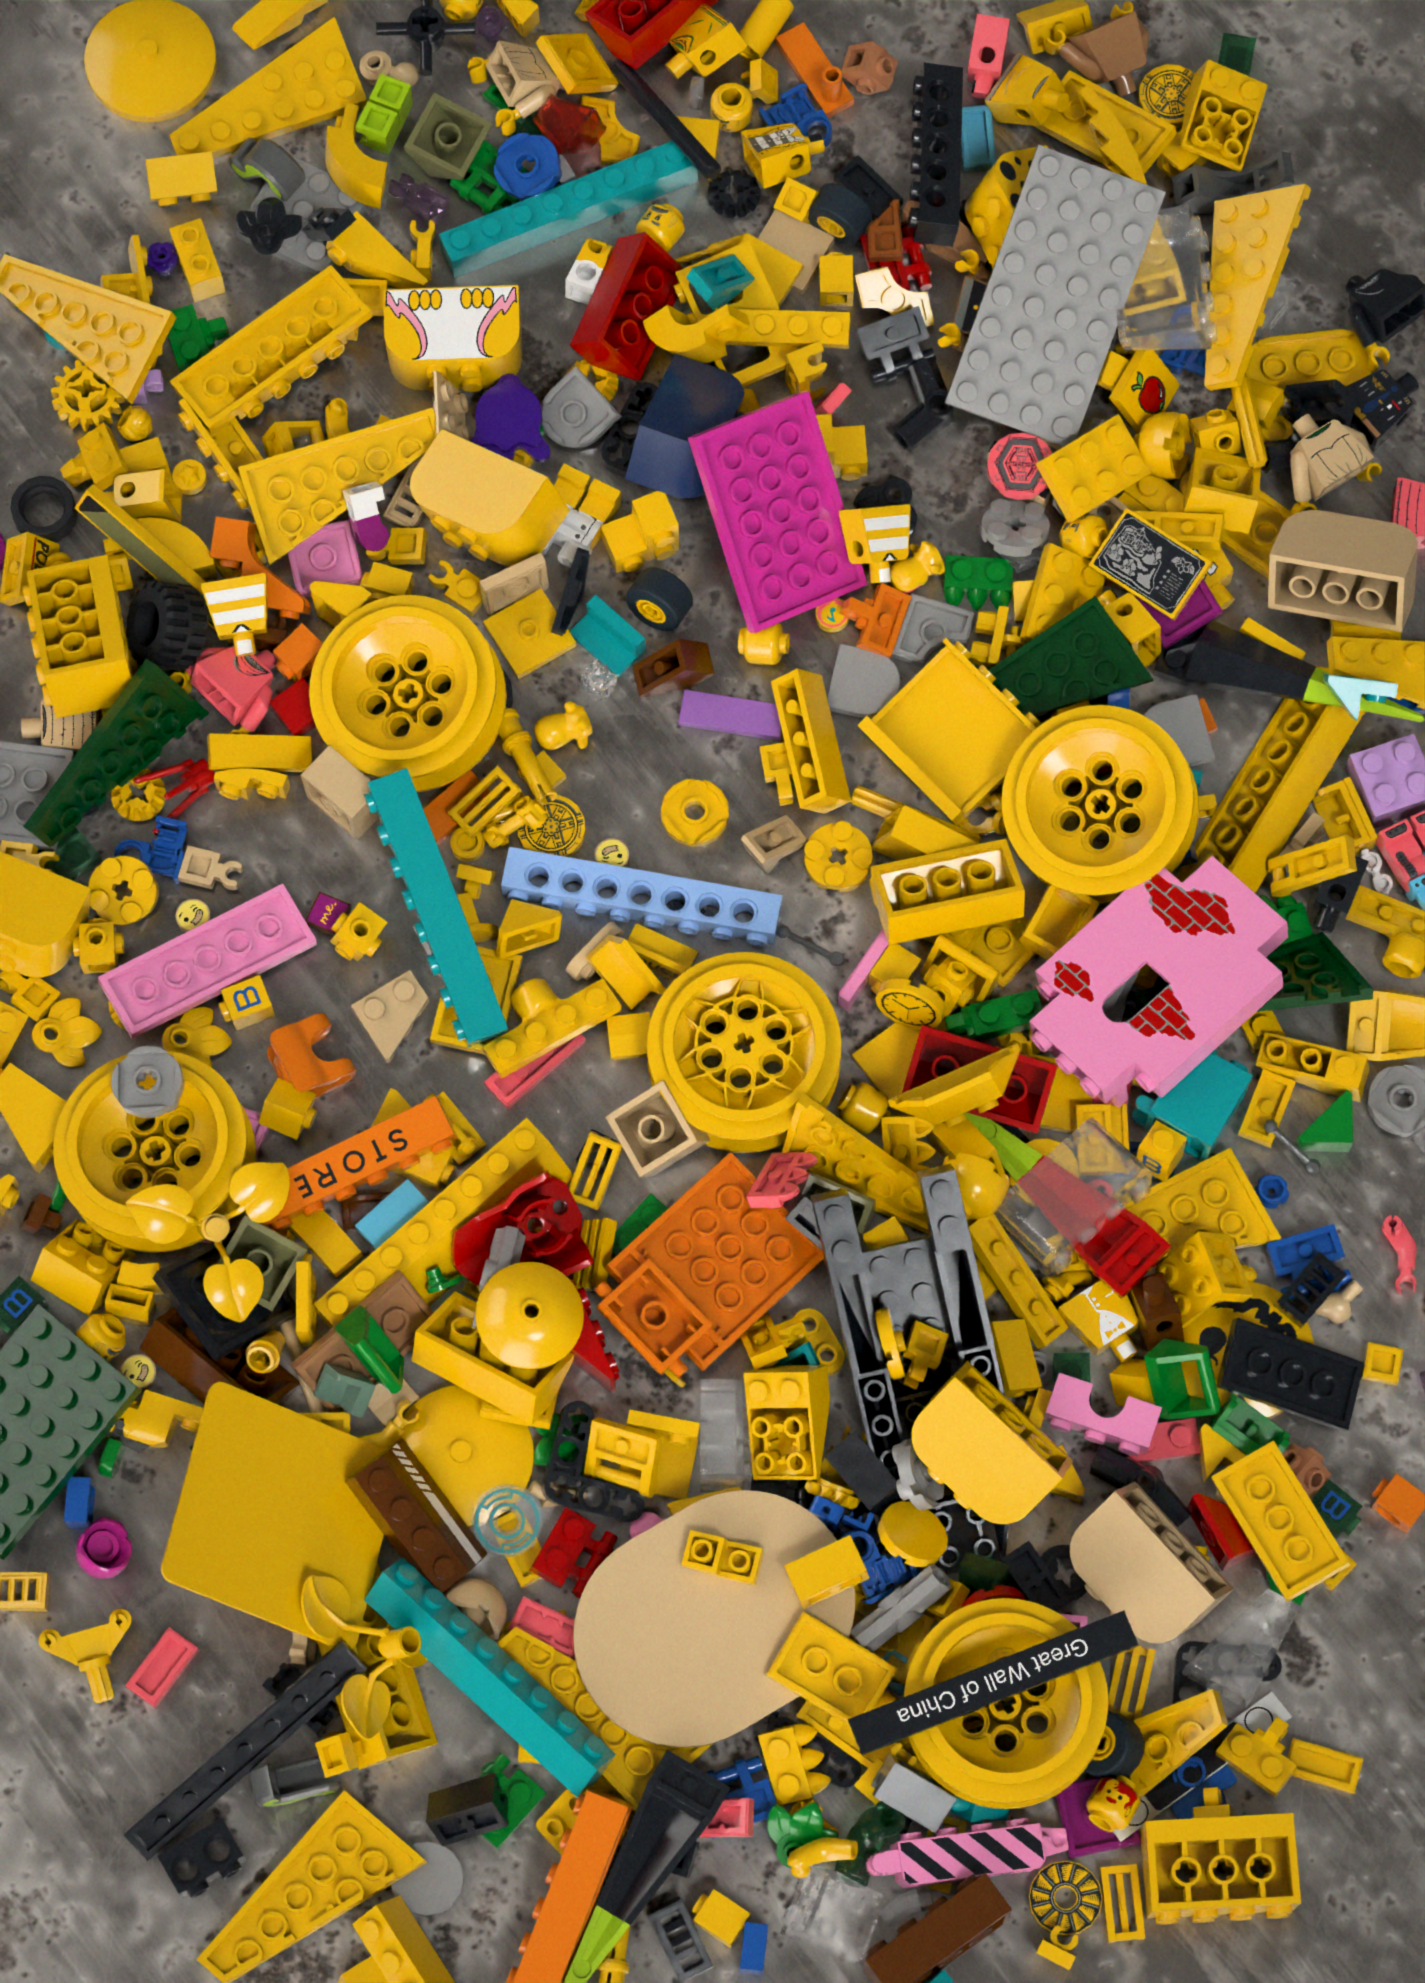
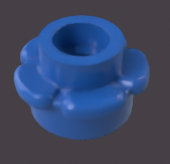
[1254,1174,1289,1209]

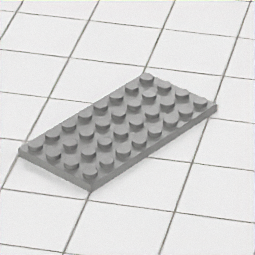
[944,145,1166,446]

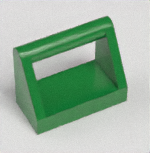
[333,1305,404,1394]
[1144,1338,1222,1420]

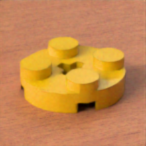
[804,821,873,892]
[88,856,159,925]

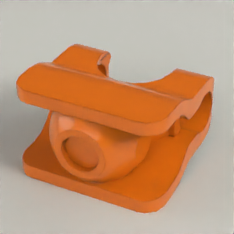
[266,1013,357,1100]

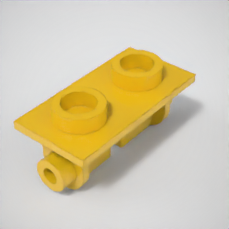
[423,1091,487,1166]

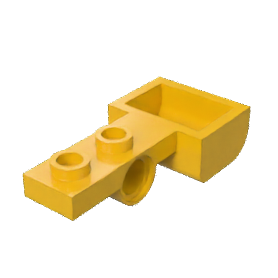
[1019,884,1159,990]

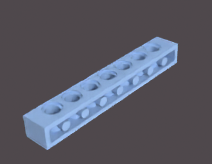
[501,847,782,947]

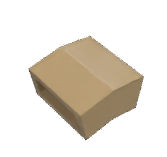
[367,1379,420,1428]

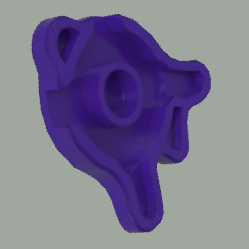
[470,374,551,463]

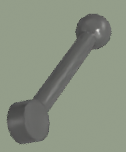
[777,925,844,966]
[1264,1119,1321,1174]

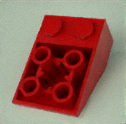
[535,1280,620,1394]

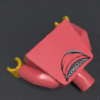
[170,646,276,734]

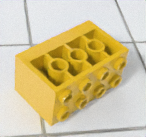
[23,554,133,719]
[1139,1813,1301,1925]

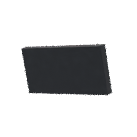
[1216,1318,1365,1432]

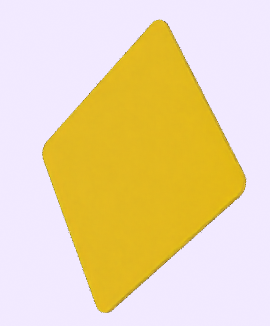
[161,1382,386,1649]

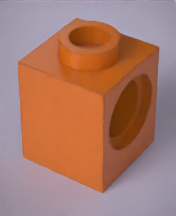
[273,623,323,681]
[1371,1473,1425,1534]

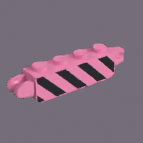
[865,1818,1069,1889]

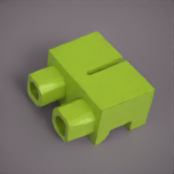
[355,73,413,155]

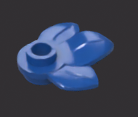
[1171,1755,1237,1819]

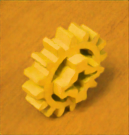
[51,360,125,432]

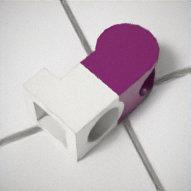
[342,481,389,551]

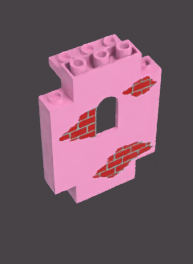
[1029,856,1289,1108]

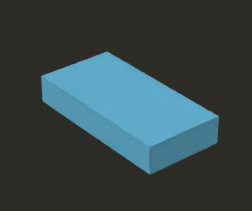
[961,105,996,172]
[355,1179,429,1250]

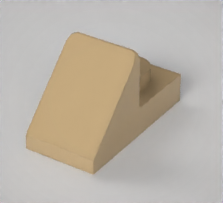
[741,814,808,874]

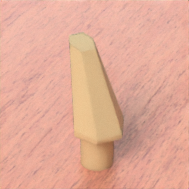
[528,1480,588,1508]

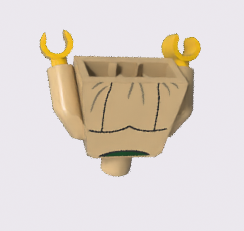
[467,40,565,136]
[1290,414,1382,515]

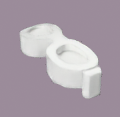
[1361,848,1393,896]

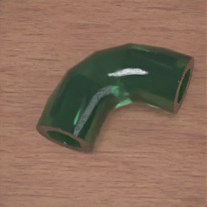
[833,1801,906,1888]

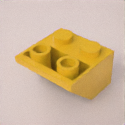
[30,1218,136,1316]

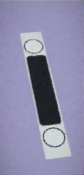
[1113,1692,1292,1842]

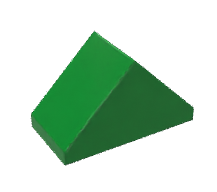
[1295,1090,1353,1152]

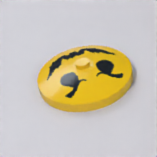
[1181,1281,1314,1419]

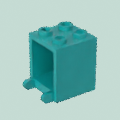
[1132,1050,1253,1162]

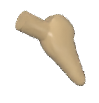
[1296,1279,1363,1324]

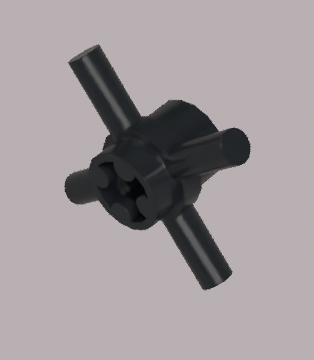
[376,0,476,76]

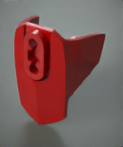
[452,1170,594,1286]

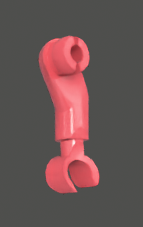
[1382,1215,1417,1295]

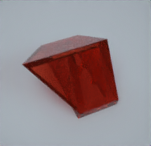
[533,94,607,155]

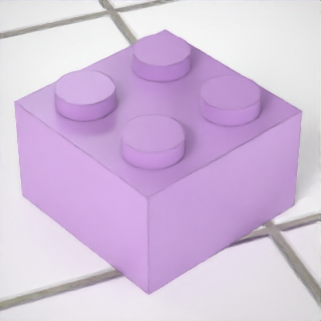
[1345,733,1425,829]

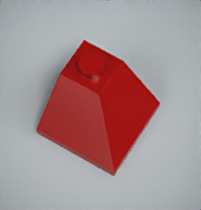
[1187,1493,1256,1572]

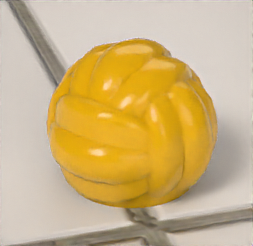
[117,405,153,441]

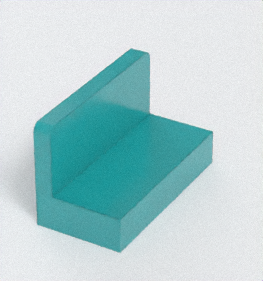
[570,594,646,677]

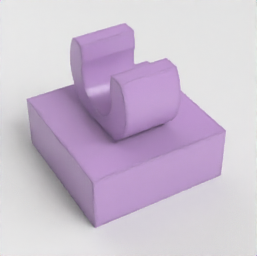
[134,369,164,405]

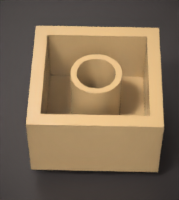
[301,745,379,840]
[605,1080,711,1178]

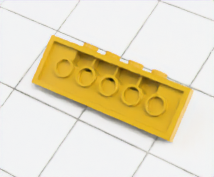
[170,265,373,434]

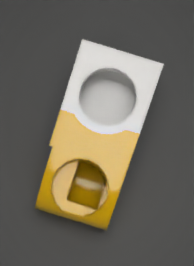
[565,237,614,305]

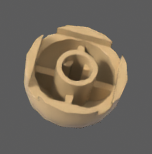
[443,1578,508,1641]

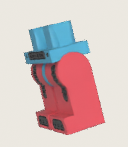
[1375,810,1425,911]

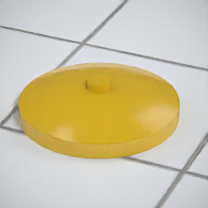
[84,0,217,123]
[399,1385,534,1528]

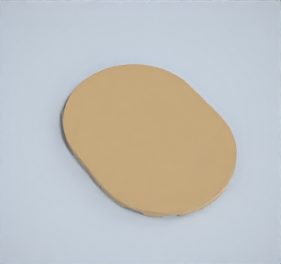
[573,1490,855,1748]

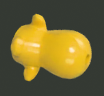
[890,541,945,593]
[534,701,593,751]

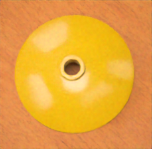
[475,1262,584,1370]

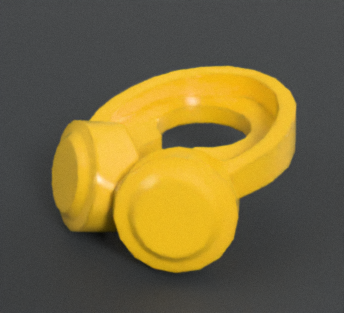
[959,791,1007,836]

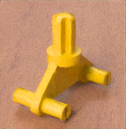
[38,1608,132,1703]

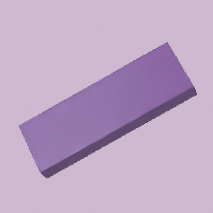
[679,689,782,741]

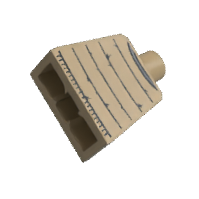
[21,699,100,754]

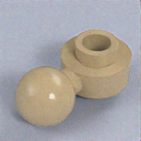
[359,50,419,87]

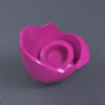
[76,1516,132,1579]

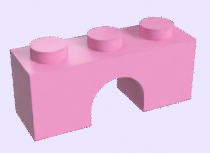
[1044,1373,1162,1456]

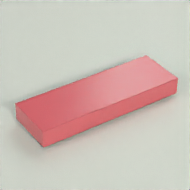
[484,1034,586,1110]

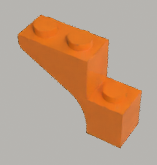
[210,516,311,620]

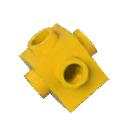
[1190,409,1242,455]
[330,902,388,962]
[73,918,124,974]
[923,956,977,1019]

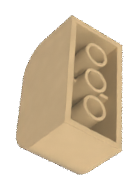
[1268,510,1418,632]
[1070,1482,1234,1643]

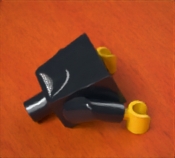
[1346,269,1425,372]

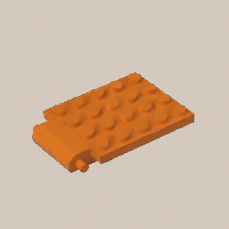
[594,1152,825,1378]

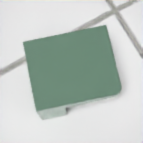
[313,1363,376,1418]

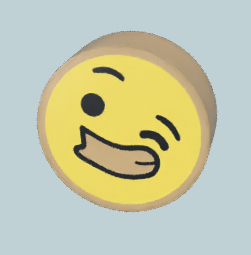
[595,838,630,867]
[175,899,211,933]
[120,1354,157,1391]

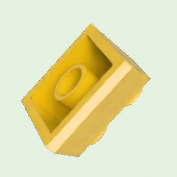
[1183,447,1261,533]

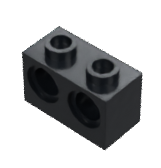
[157,1818,247,1899]

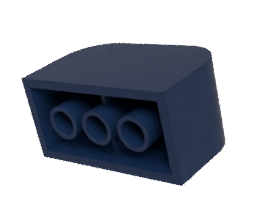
[625,354,745,498]

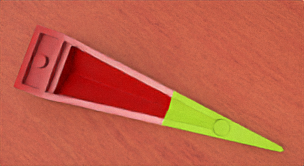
[964,1112,1171,1299]

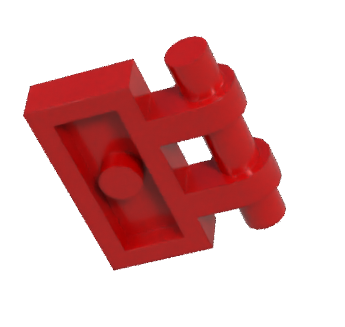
[860,226,932,291]
[529,1507,618,1598]

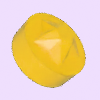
[172,459,207,495]

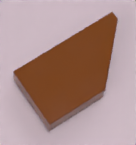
[867,199,903,262]

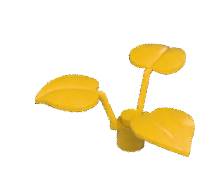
[126,1162,290,1322]
[301,1575,428,1740]

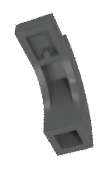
[1172,151,1295,214]

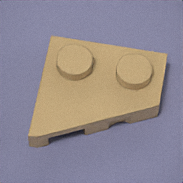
[351,970,429,1063]

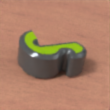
[229,138,305,201]
[249,1756,341,1807]

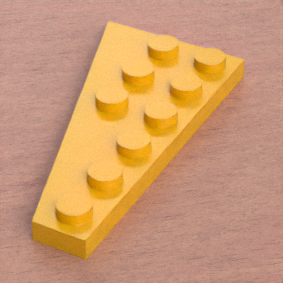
[169,17,367,158]
[0,254,177,405]
[781,1092,975,1235]
[1043,1147,1282,1275]
[196,1790,427,1983]

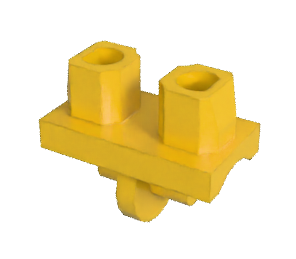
[969,605,1028,670]

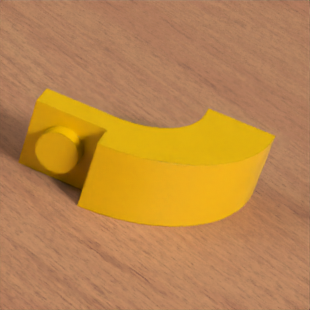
[325,103,388,209]
[643,304,750,363]
[103,517,218,580]

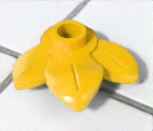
[32,998,102,1067]
[161,1007,232,1068]

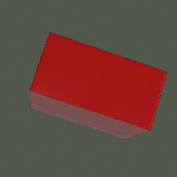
[269,678,316,736]

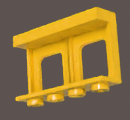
[673,240,798,387]

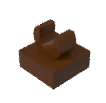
[253,617,288,653]
[19,1193,63,1234]

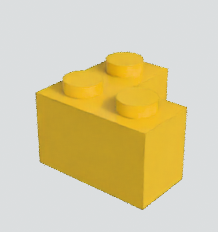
[816,414,868,481]
[601,491,679,573]

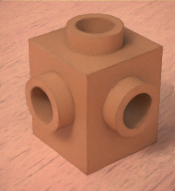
[841,41,898,95]
[1282,1443,1332,1500]

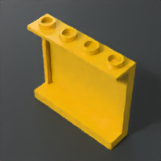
[857,638,1042,826]

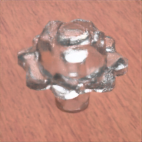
[581,659,617,702]

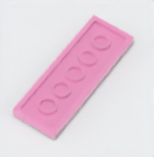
[98,883,317,1039]

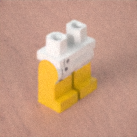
[541,463,621,568]

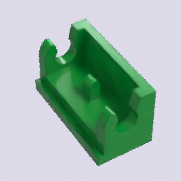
[1209,1393,1291,1455]

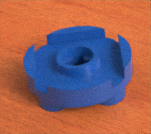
[494,133,562,201]

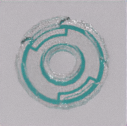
[471,1484,544,1558]

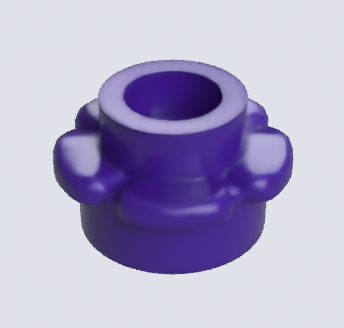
[147,242,178,274]

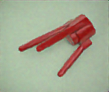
[134,758,215,835]

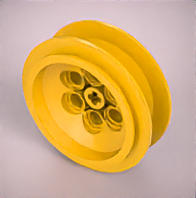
[309,595,507,792]
[1002,705,1199,903]
[647,952,842,1153]
[53,1050,257,1253]
[904,1598,1108,1809]

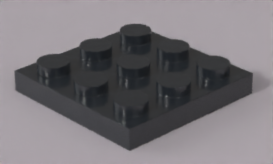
[152,1229,296,1362]

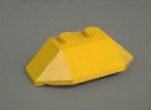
[887,1042,1021,1128]

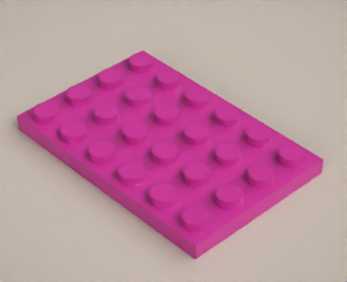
[688,391,868,633]

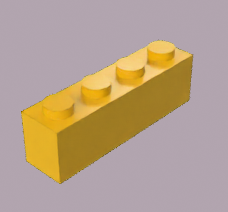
[771,668,851,814]
[352,1895,455,1983]

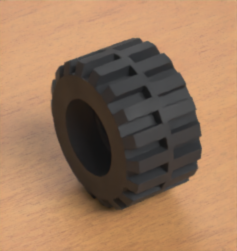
[126,581,208,670]

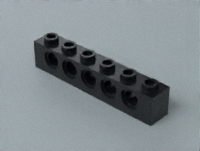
[908,62,963,247]

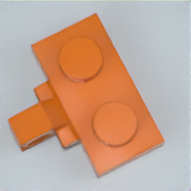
[840,583,912,658]

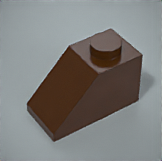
[632,638,715,697]

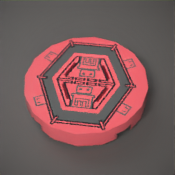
[987,433,1052,500]

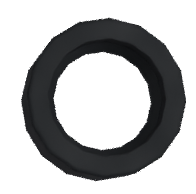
[10,476,78,542]

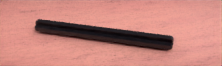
[610,59,721,180]

